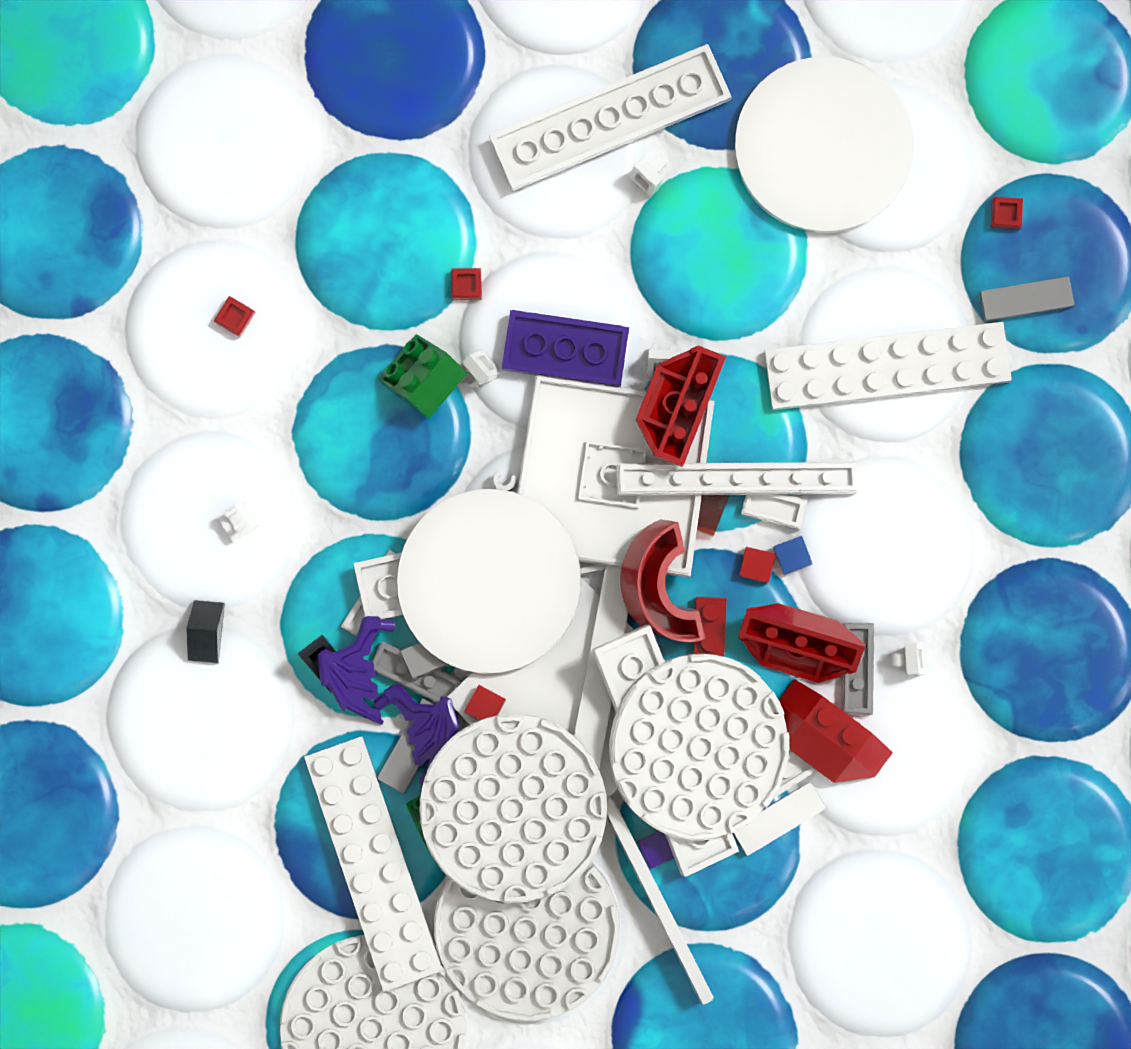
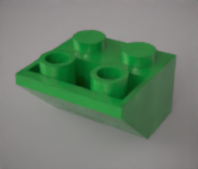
[378,334,468,419]

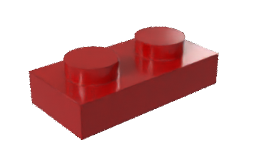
[693,597,727,657]

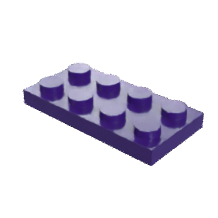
[502,310,630,387]

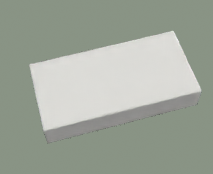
[741,495,807,530]

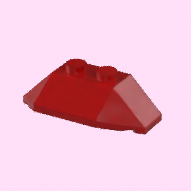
[635,345,726,468]
[738,603,865,683]
[779,679,893,783]

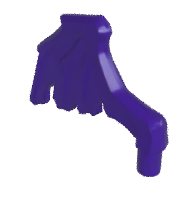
[318,616,395,725]
[374,684,460,791]

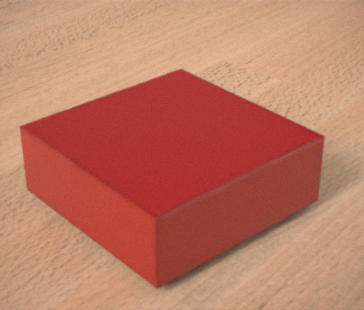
[990,196,1023,230]
[451,268,482,300]
[214,296,256,338]
[739,547,776,584]
[464,685,506,721]

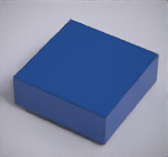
[773,536,813,575]

